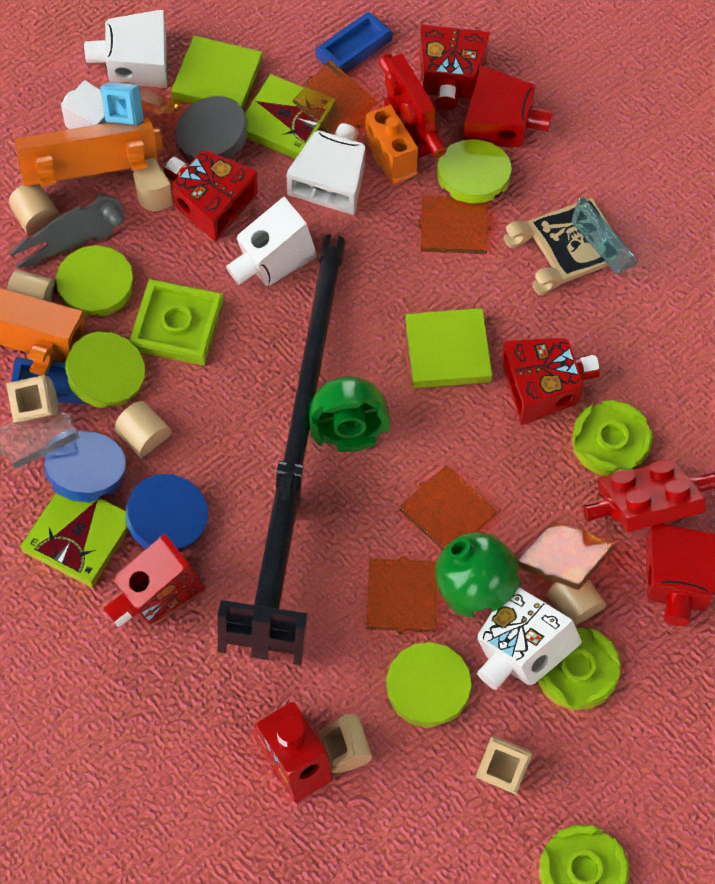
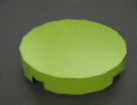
[437,139,512,204]
[56,245,134,317]
[65,331,145,408]
[571,400,653,476]
[537,626,620,710]
[386,642,472,728]
[539,825,629,884]

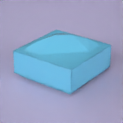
[100,82,144,126]

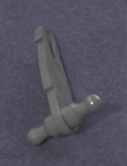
[9,193,124,268]

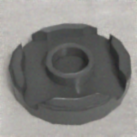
[175,96,248,161]

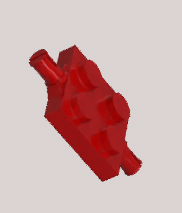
[378,53,447,158]
[582,459,715,532]

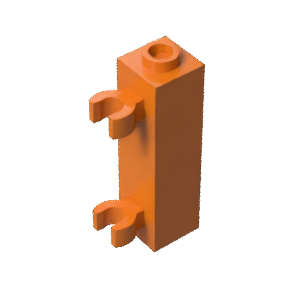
[14,116,163,187]
[0,288,85,376]

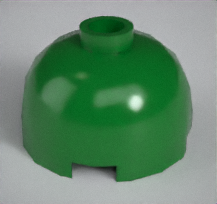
[309,376,390,452]
[435,531,520,618]

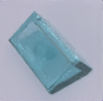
[571,197,638,274]

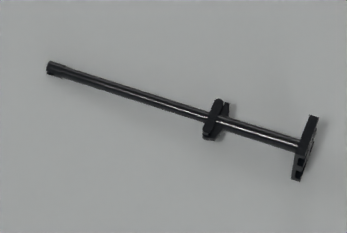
[217,234,346,665]

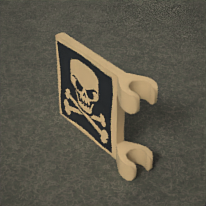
[503,198,629,295]

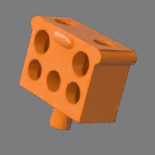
[363,104,418,185]

